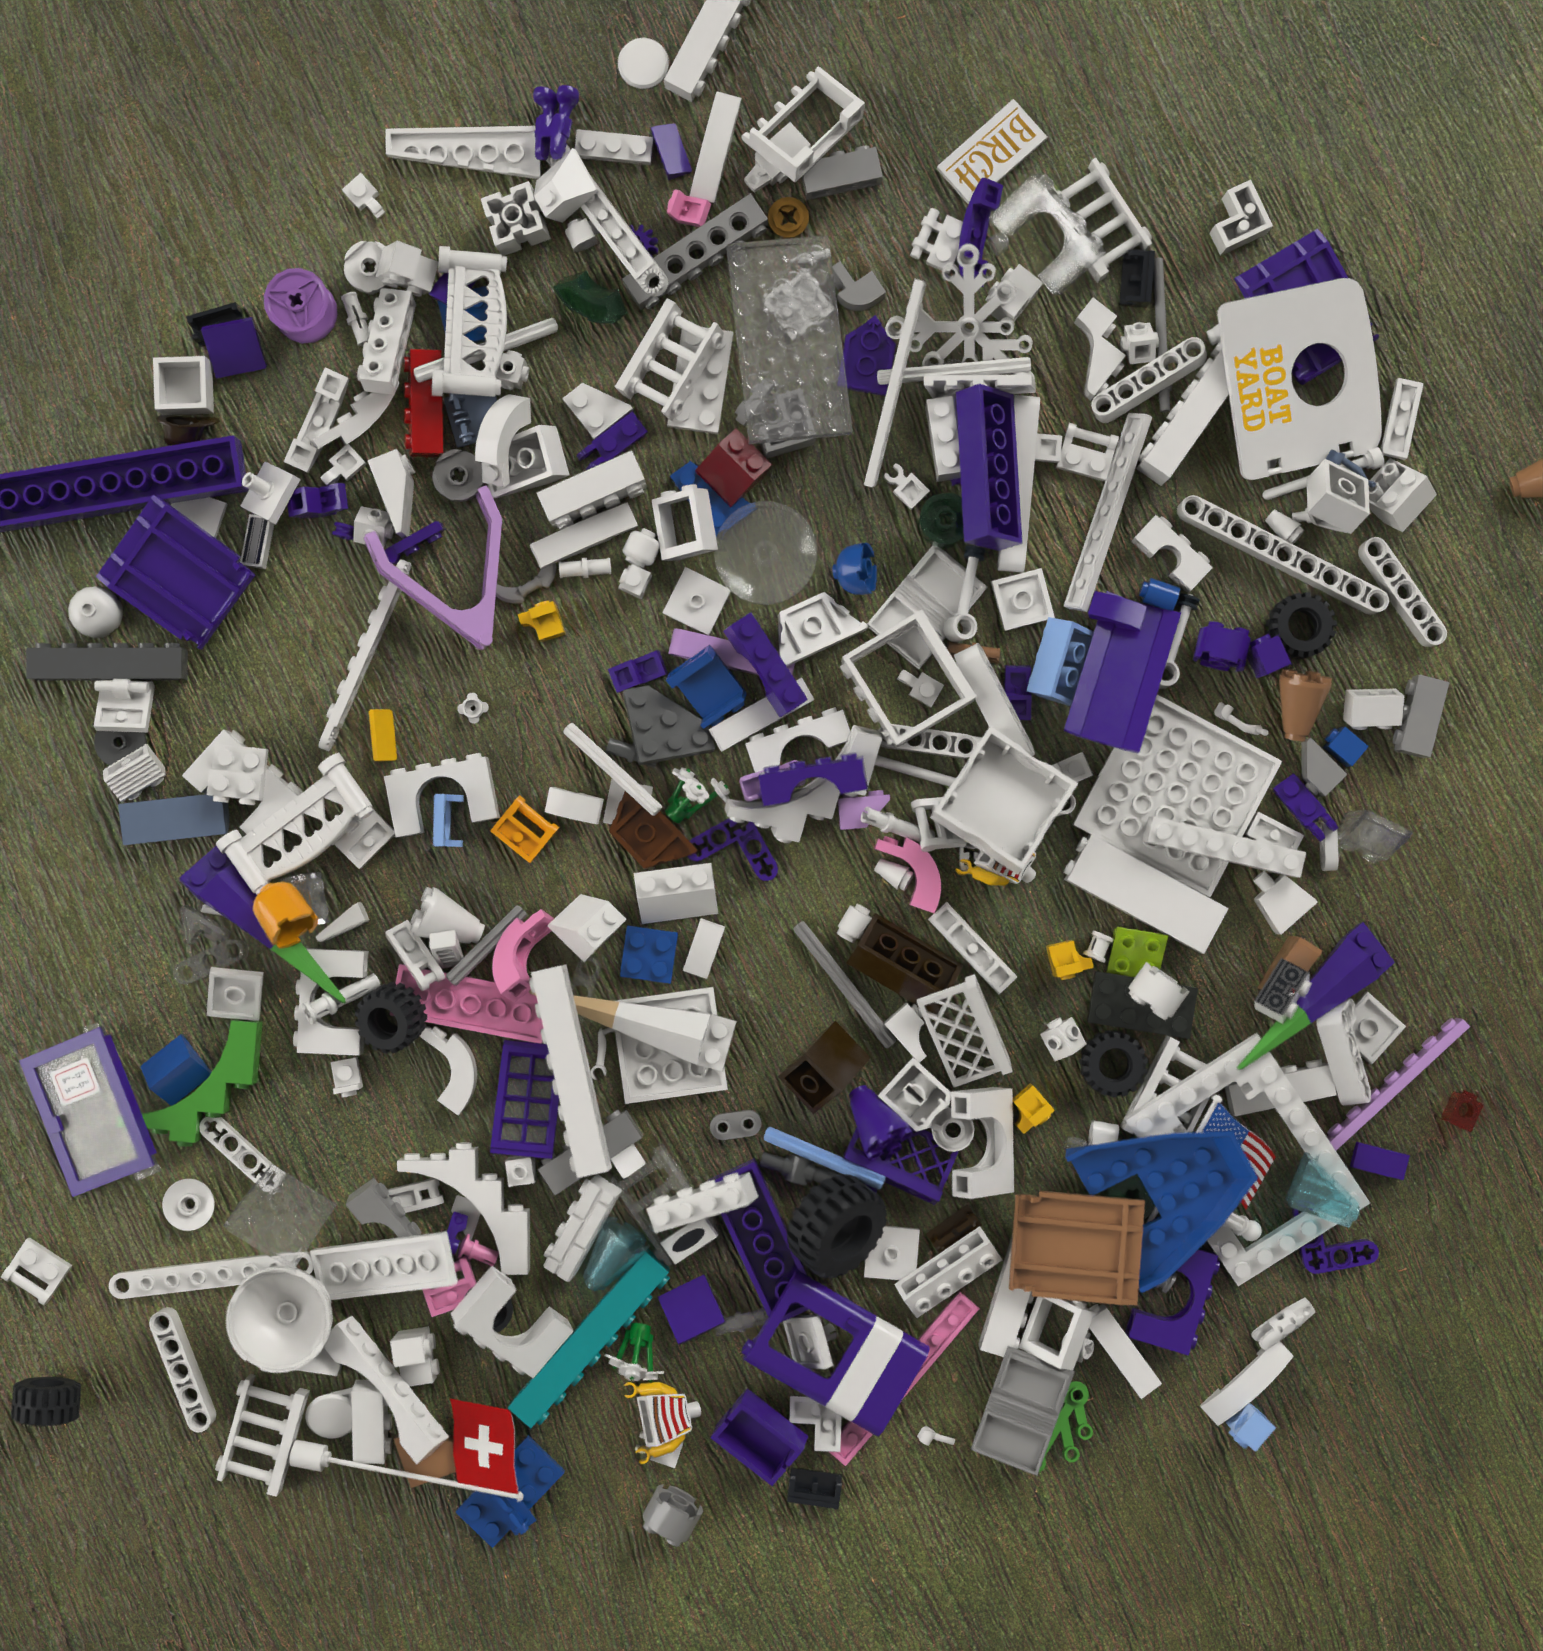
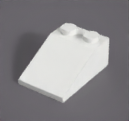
[487,425,570,499]
[368,449,415,539]

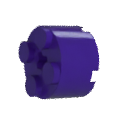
[1193,621,1251,672]

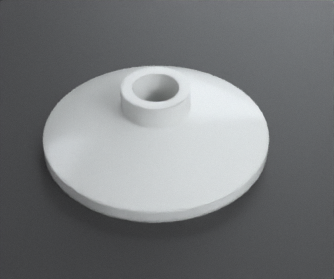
[162,1179,215,1231]

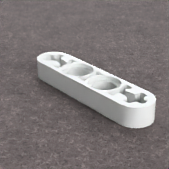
[199,1117,282,1191]

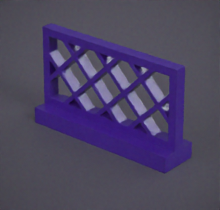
[843,1124,959,1205]

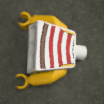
[955,851,1036,886]
[624,1382,701,1464]

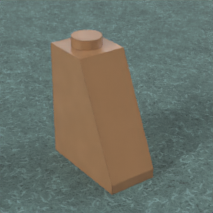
[1257,936,1322,990]
[394,1433,456,1488]

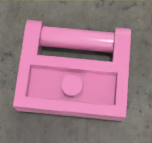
[422,1255,476,1317]

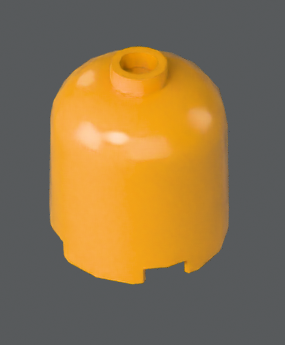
[253,882,319,949]

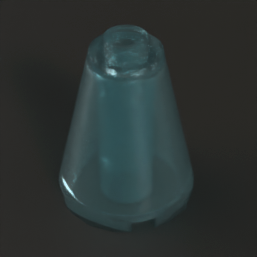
[583,1217,649,1291]

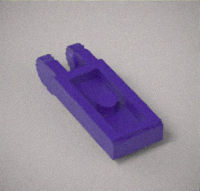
[576,411,648,470]
[384,521,445,564]
[1273,773,1338,842]

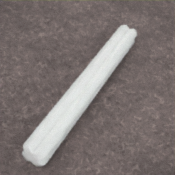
[563,723,662,816]

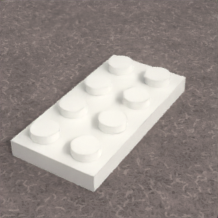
[667,327,733,434]

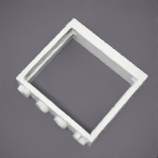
[840,609,977,749]

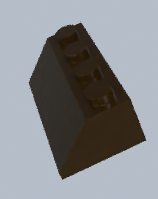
[846,913,963,1014]

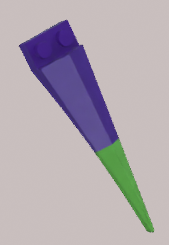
[179,846,346,1003]
[1237,922,1395,1069]

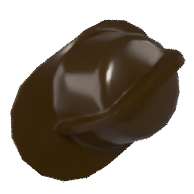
[156,415,220,446]

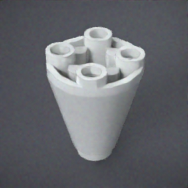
[410,887,485,944]

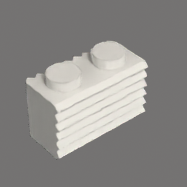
[103,744,166,802]

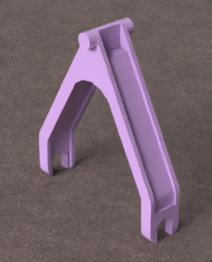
[363,485,502,650]

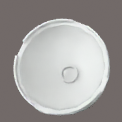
[226,1266,333,1373]

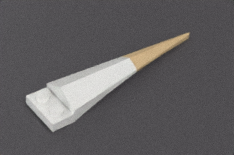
[529,990,737,1072]

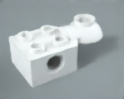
[878,1058,975,1152]

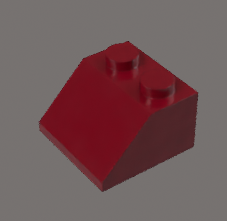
[695,428,772,507]

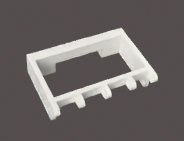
[741,66,865,182]

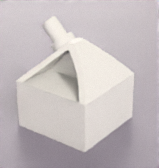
[1292,459,1370,534]

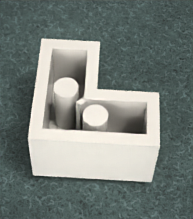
[1210,180,1273,256]
[376,241,439,296]
[985,264,1043,329]
[390,1326,440,1386]

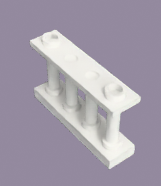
[1041,157,1152,283]
[615,298,724,422]
[1120,1035,1210,1134]
[215,1374,310,1497]

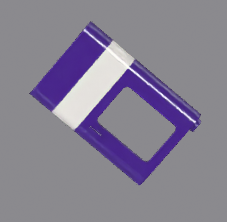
[741,1270,930,1437]

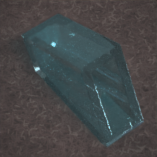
[1285,1152,1360,1228]

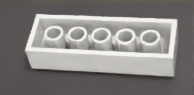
[1136,341,1229,486]

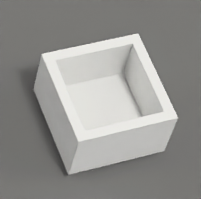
[153,356,214,415]

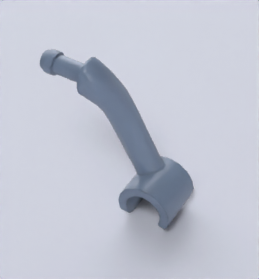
[1326,449,1376,488]

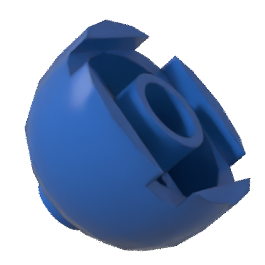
[832,542,877,595]

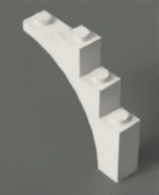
[724,725,882,843]
[397,1142,530,1275]

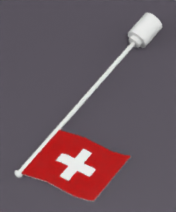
[290,1398,524,1502]

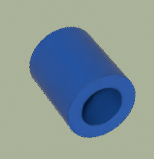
[1139,578,1180,611]

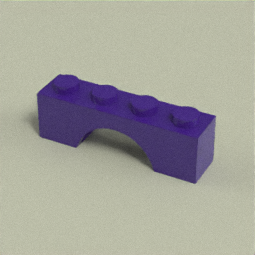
[723,612,808,717]
[758,753,868,806]

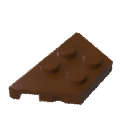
[609,791,698,869]

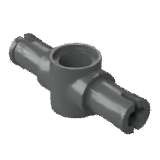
[760,1152,838,1185]

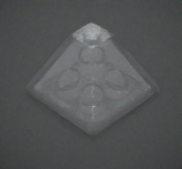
[224,1164,337,1268]

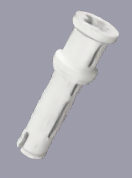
[302,973,381,1024]

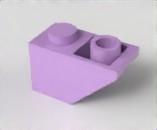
[837,790,890,830]

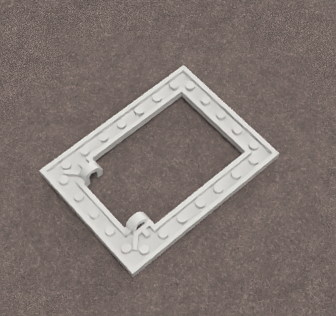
[1124,1033,1370,1286]

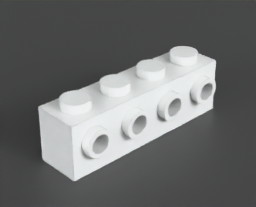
[357,288,416,395]
[647,1172,758,1233]
[894,1226,1002,1318]

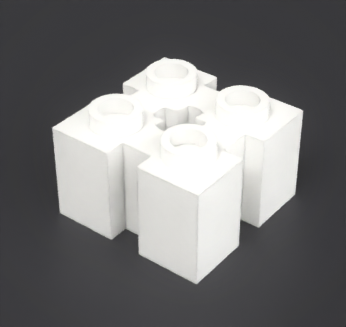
[481,181,550,256]

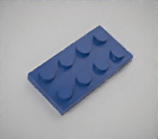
[456,1435,565,1548]

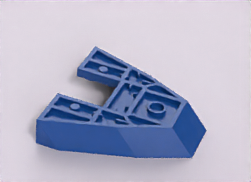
[1066,1132,1258,1293]

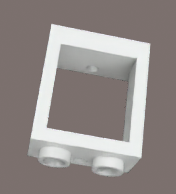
[652,484,718,561]
[1018,1297,1095,1370]

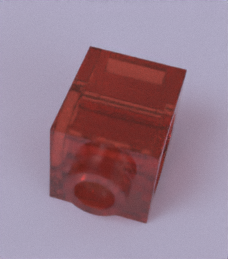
[1440,1090,1484,1132]

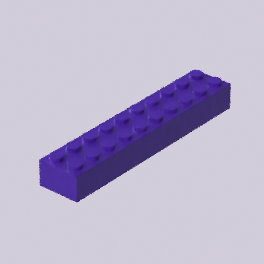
[0,435,249,532]

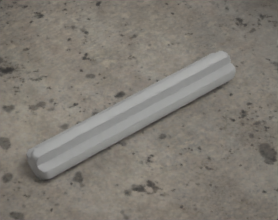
[446,906,527,986]

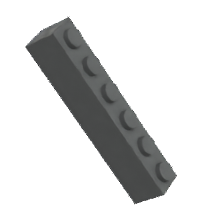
[26,643,188,681]

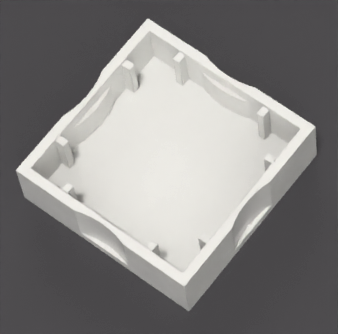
[930,727,1078,875]

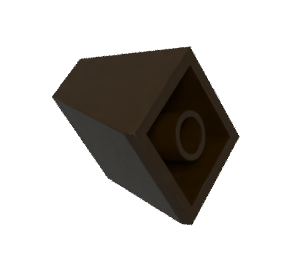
[778,1021,871,1114]

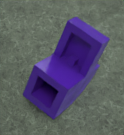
[287,483,348,518]

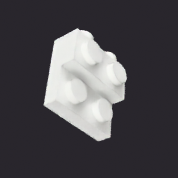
[207,744,268,805]

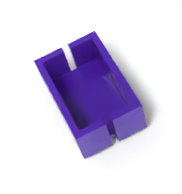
[711,1388,808,1486]

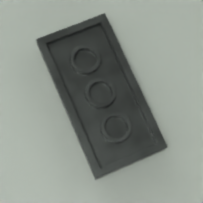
[1087,971,1198,1039]

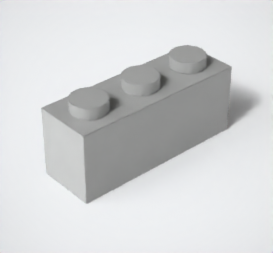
[802,145,883,200]
[1392,674,1450,758]

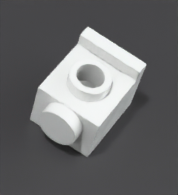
[618,564,652,599]

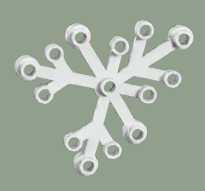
[885,244,1035,381]

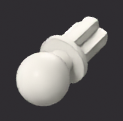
[1223,1213,1262,1241]

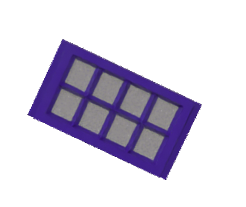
[490,1040,560,1159]

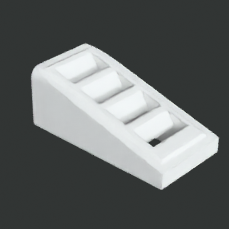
[316,902,369,942]
[429,930,464,969]

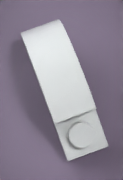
[475,394,531,487]
[420,1026,477,1115]

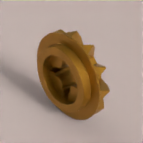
[768,197,809,239]

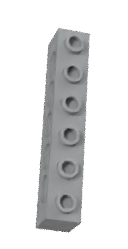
[622,193,768,310]

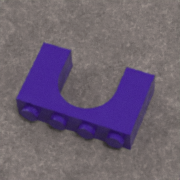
[1125,1248,1220,1356]

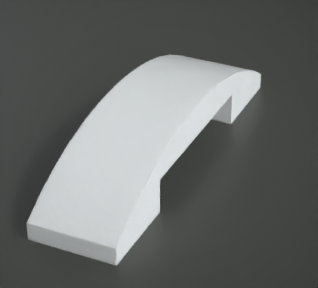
[284,367,349,473]
[1200,1341,1293,1426]

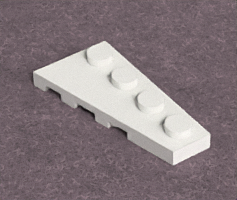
[924,372,1036,398]

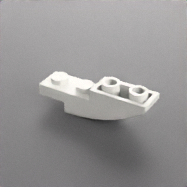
[312,381,399,449]

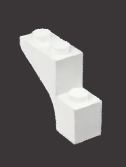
[1074,297,1126,401]

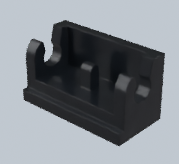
[1119,250,1155,308]
[186,302,245,347]
[787,1467,842,1509]

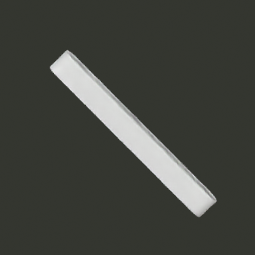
[1177,495,1389,615]

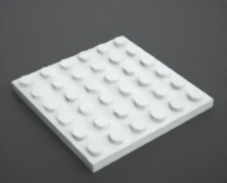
[1072,695,1282,898]

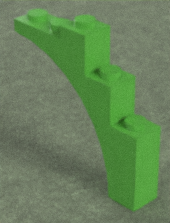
[118,1019,263,1147]

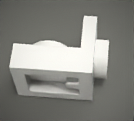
[331,1057,363,1097]

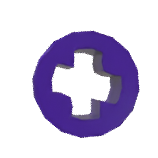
[331,522,354,541]

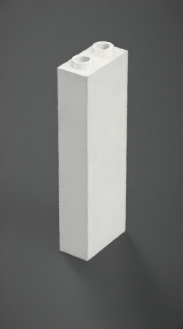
[1063,834,1229,954]

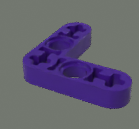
[687,818,778,881]
[1292,1198,1379,1274]

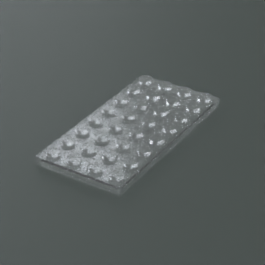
[726,235,853,444]

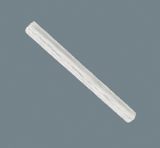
[413,318,558,383]
[877,357,1031,385]

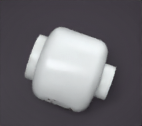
[623,528,660,568]

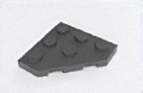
[622,686,715,765]

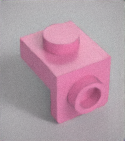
[667,189,711,227]

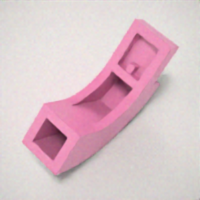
[874,836,941,913]
[492,909,555,1002]

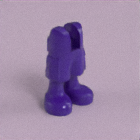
[533,85,579,160]

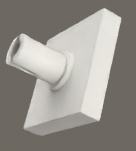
[241,462,301,525]
[783,1315,836,1369]

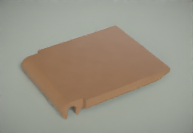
[1009,1190,1145,1305]

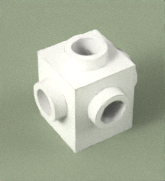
[1120,322,1159,364]
[495,350,530,390]
[353,506,394,548]
[1040,1017,1087,1061]

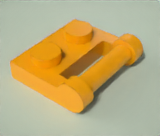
[490,795,560,863]

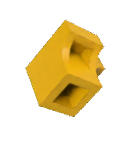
[517,601,566,642]
[1046,940,1094,980]
[1013,1083,1055,1134]

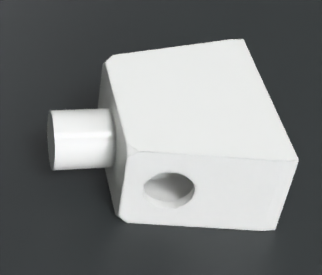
[1253,871,1317,935]

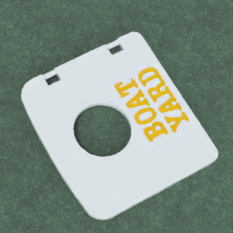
[1218,278,1382,480]

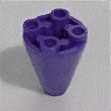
[849,1085,913,1161]

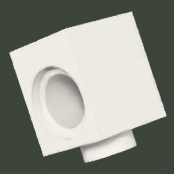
[505,1156,537,1187]

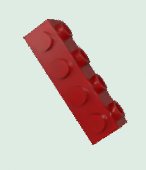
[403,349,443,457]

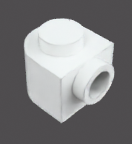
[565,218,599,252]

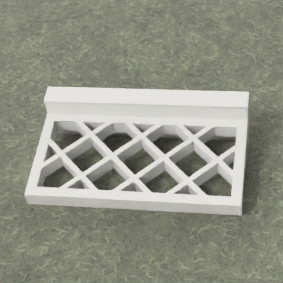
[917,974,1013,1087]

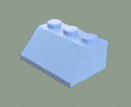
[1027,617,1094,706]

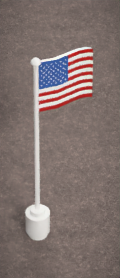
[1146,1095,1276,1223]

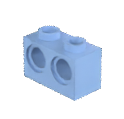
[1226,1403,1276,1452]

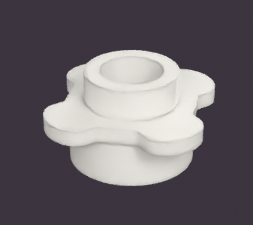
[458,693,489,724]

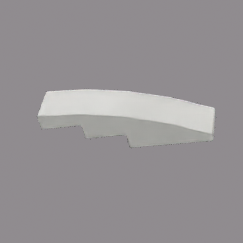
[690,91,742,203]
[530,502,638,569]
[709,678,814,752]

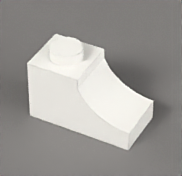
[883,1003,926,1063]

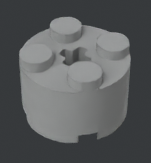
[643,1485,703,1547]

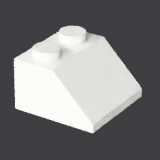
[548,894,627,962]

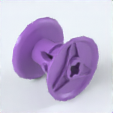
[264,268,337,343]

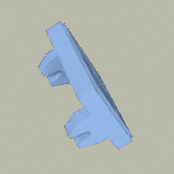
[433,794,464,847]

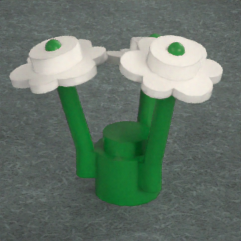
[665,767,730,823]
[604,1323,664,1382]

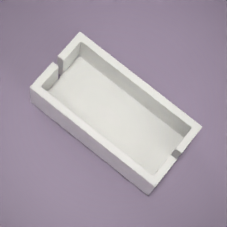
[537,451,647,530]

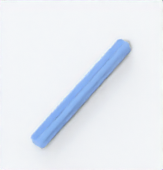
[764,1127,885,1189]

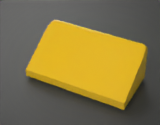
[369,709,397,762]

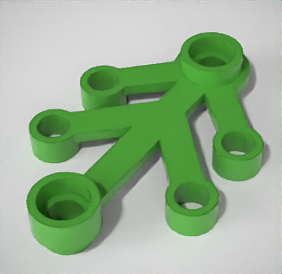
[1039,1381,1093,1472]

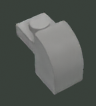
[830,261,886,311]

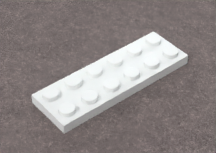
[310,1231,458,1300]

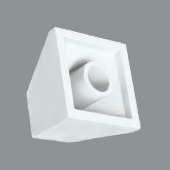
[534,148,599,223]

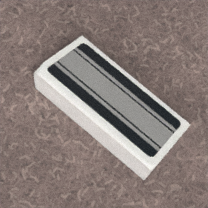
[240,514,274,570]

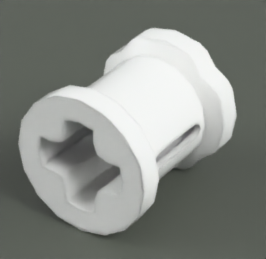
[1083,931,1114,963]

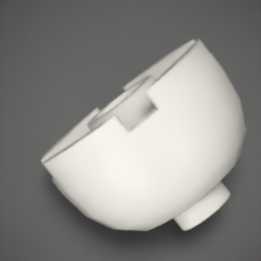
[68,586,123,638]

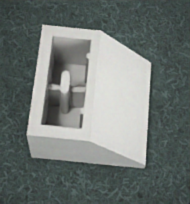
[1369,458,1437,532]

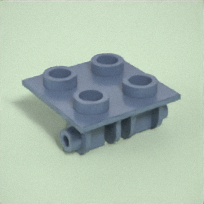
[443,394,497,448]

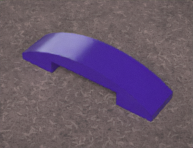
[959,178,1003,287]

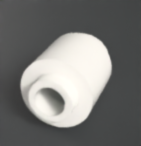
[837,903,872,943]

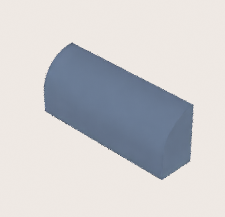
[118,794,229,845]

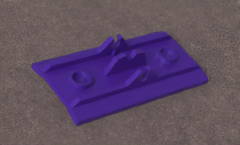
[1064,591,1181,753]

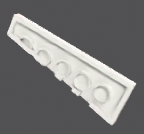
[385,126,541,179]

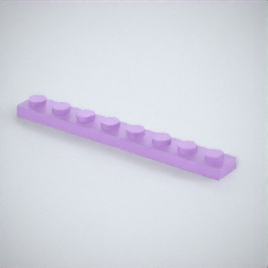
[1305,1018,1470,1163]

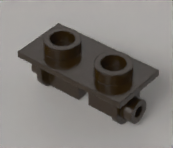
[926,1204,982,1253]

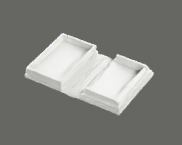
[867,543,988,670]

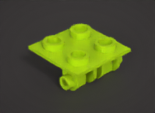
[1106,927,1168,977]

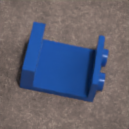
[666,644,747,729]

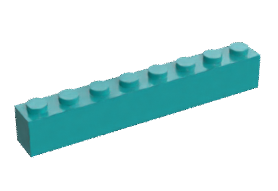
[508,1248,670,1429]

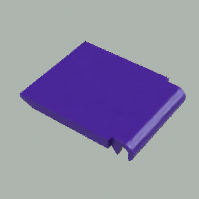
[1234,229,1379,385]
[96,494,255,649]

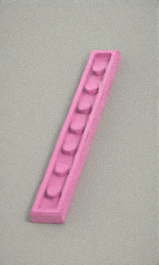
[829,1290,980,1466]

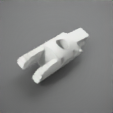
[1251,1298,1315,1350]

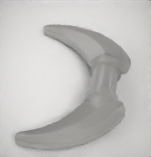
[496,563,556,604]

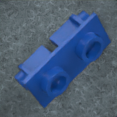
[485,1493,536,1536]

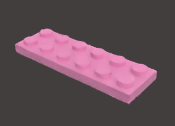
[389,964,544,1044]

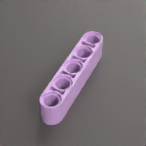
[668,628,795,675]

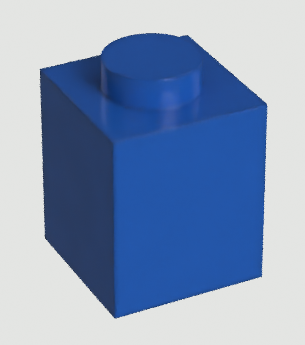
[1322,727,1369,767]

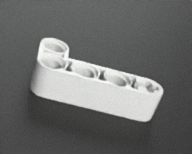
[1316,998,1371,1106]

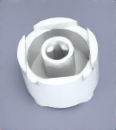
[1128,962,1190,1020]

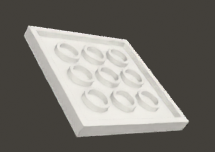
[615,987,728,1104]

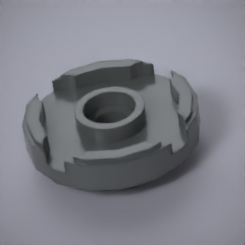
[94,731,147,765]

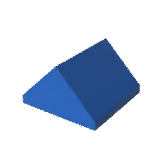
[140,1034,212,1106]

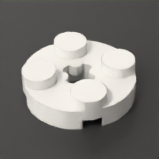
[344,241,388,295]

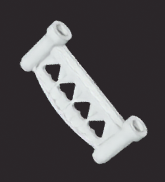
[432,246,507,397]
[216,753,374,895]

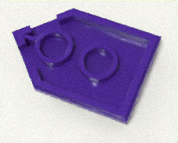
[837,315,896,396]

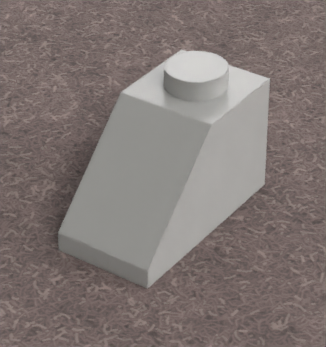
[1301,738,1347,797]

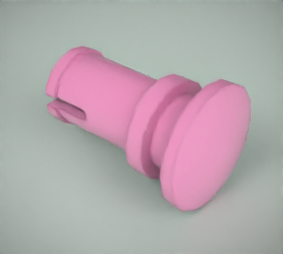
[458,1234,499,1266]

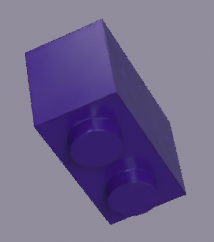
[1247,634,1291,678]

